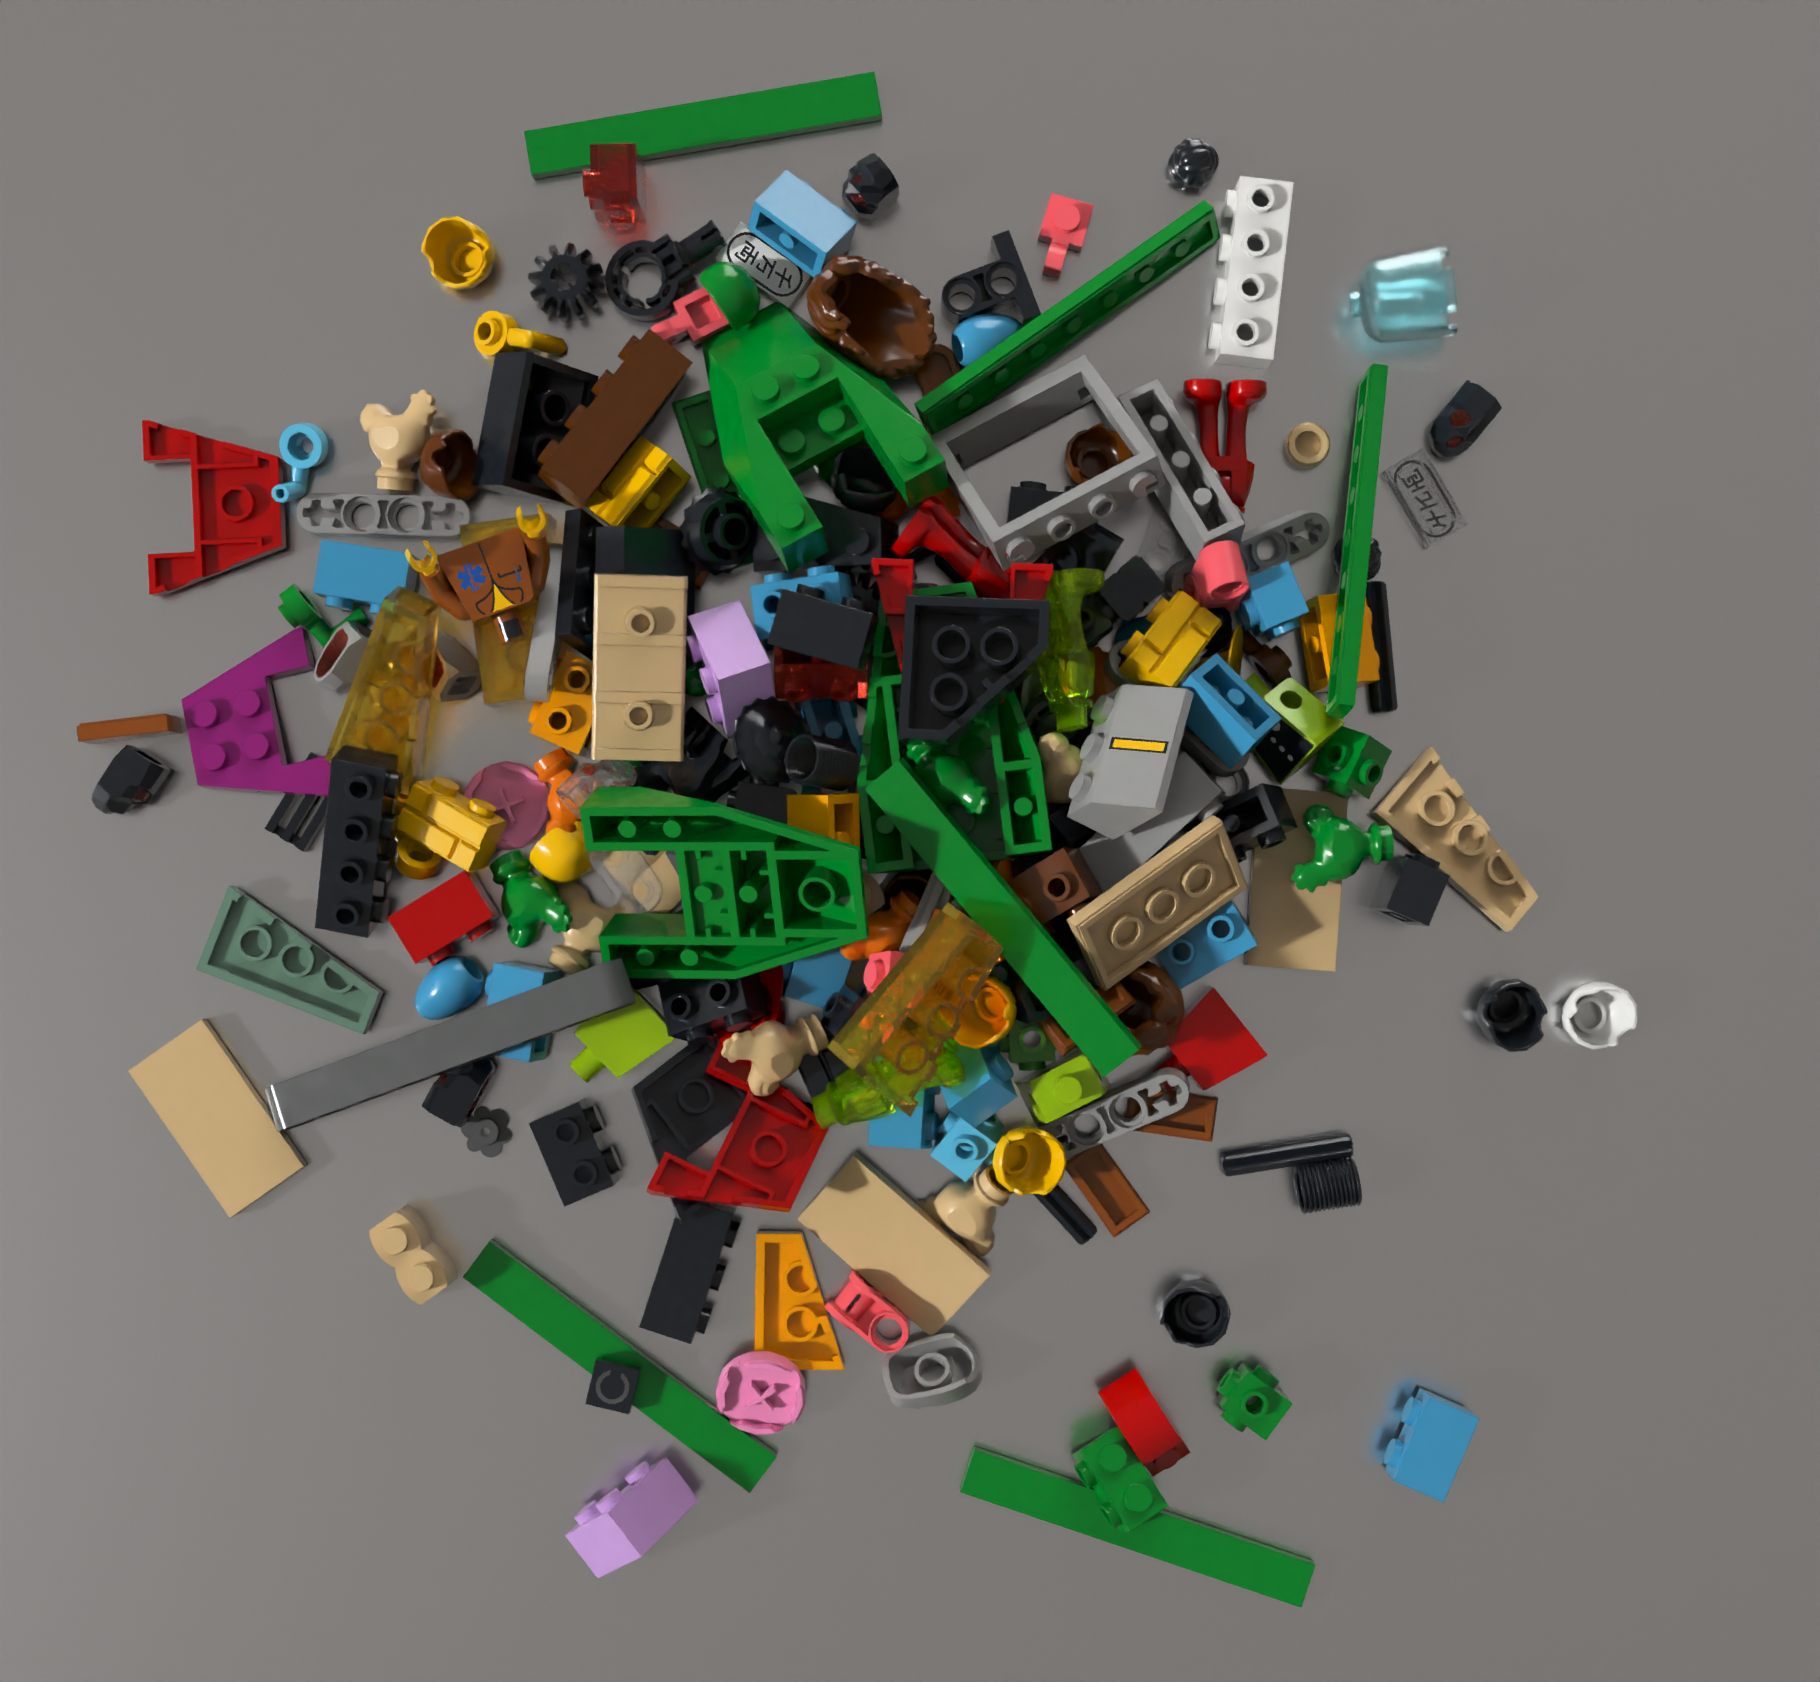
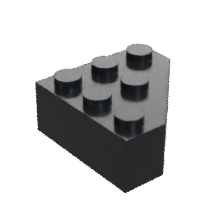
[898,595,1052,747]

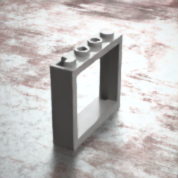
[930,354,1166,571]

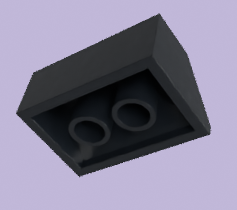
[471,351,599,507]

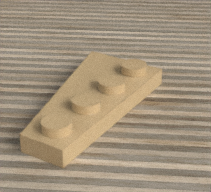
[1371,746,1539,932]

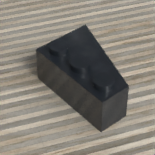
[753,496,899,577]

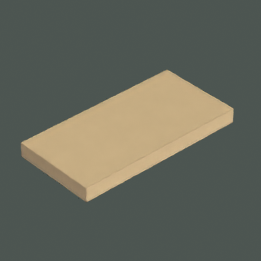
[1244,788,1348,972]
[1067,815,1248,991]
[128,1019,307,1218]
[797,1152,992,1336]

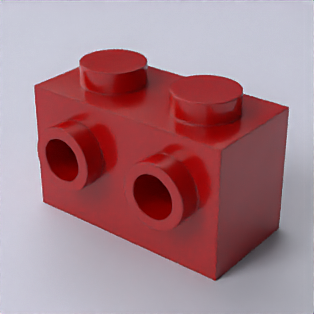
[387,870,500,966]

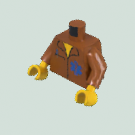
[405,503,551,644]

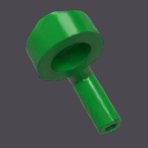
[278,583,371,648]

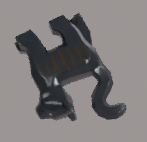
[625,706,751,856]

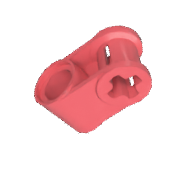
[1184,540,1250,611]
[825,1271,910,1353]

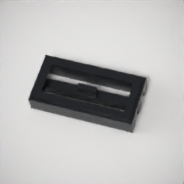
[265,752,328,852]

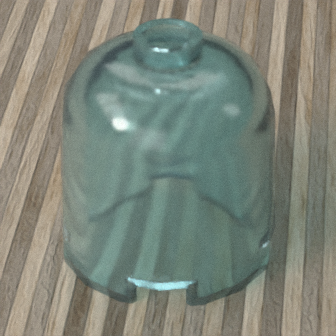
[1349,245,1457,343]

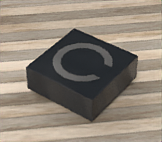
[585,1357,641,1414]

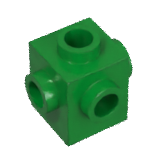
[1312,726,1392,800]
[1216,1363,1292,1440]

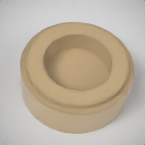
[1284,422,1330,469]

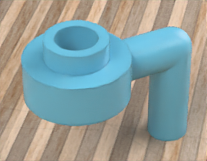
[271,423,329,503]

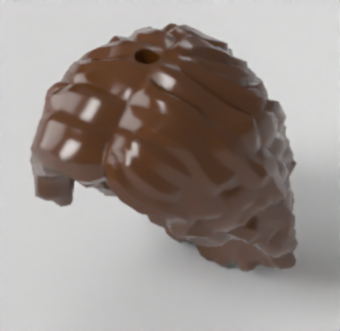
[807,255,937,379]
[1119,961,1185,1056]

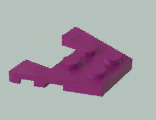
[181,627,332,798]

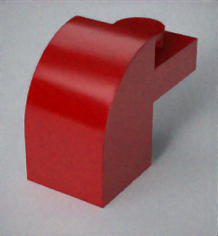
[1098,1368,1191,1477]

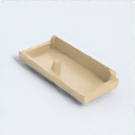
[591,573,688,761]

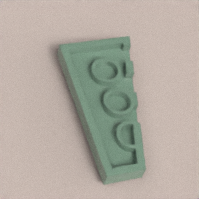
[196,886,383,1034]

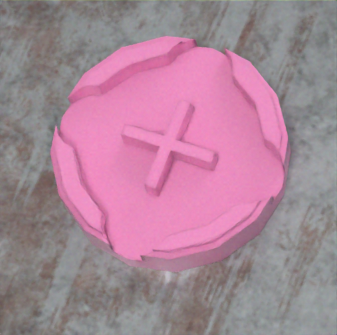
[464,761,550,850]
[716,1351,806,1435]

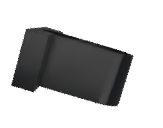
[941,230,1041,327]

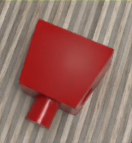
[1152,986,1267,1092]

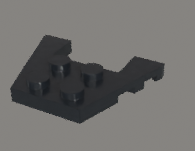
[631,1040,818,1223]

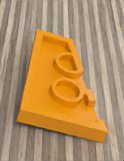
[755,1231,845,1370]

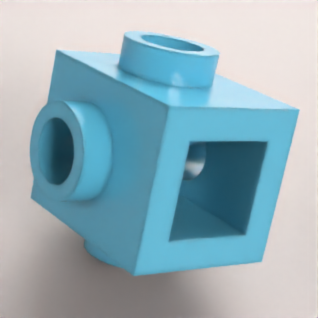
[930,1110,1004,1182]

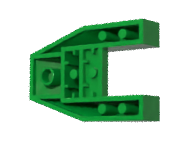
[701,301,949,573]
[580,787,869,979]

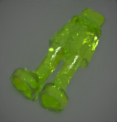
[1038,568,1105,732]
[812,1009,966,1129]

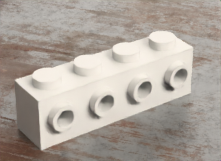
[1208,176,1294,369]

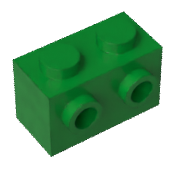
[1072,1426,1168,1533]

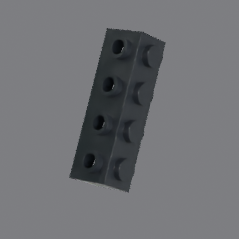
[315,745,403,938]

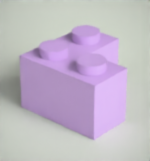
[686,600,776,739]
[565,1457,699,1578]

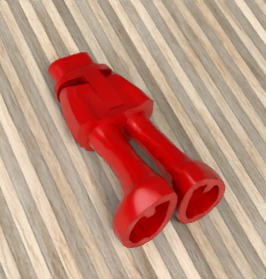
[1183,379,1267,514]
[889,495,1011,599]

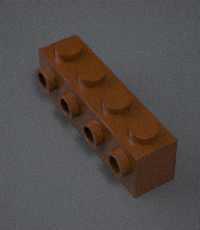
[537,329,693,508]
[954,847,1103,986]

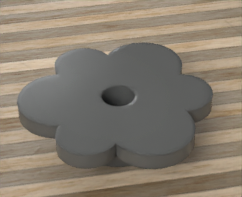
[460,1106,512,1158]

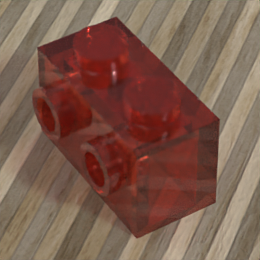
[583,143,647,230]
[774,646,867,702]

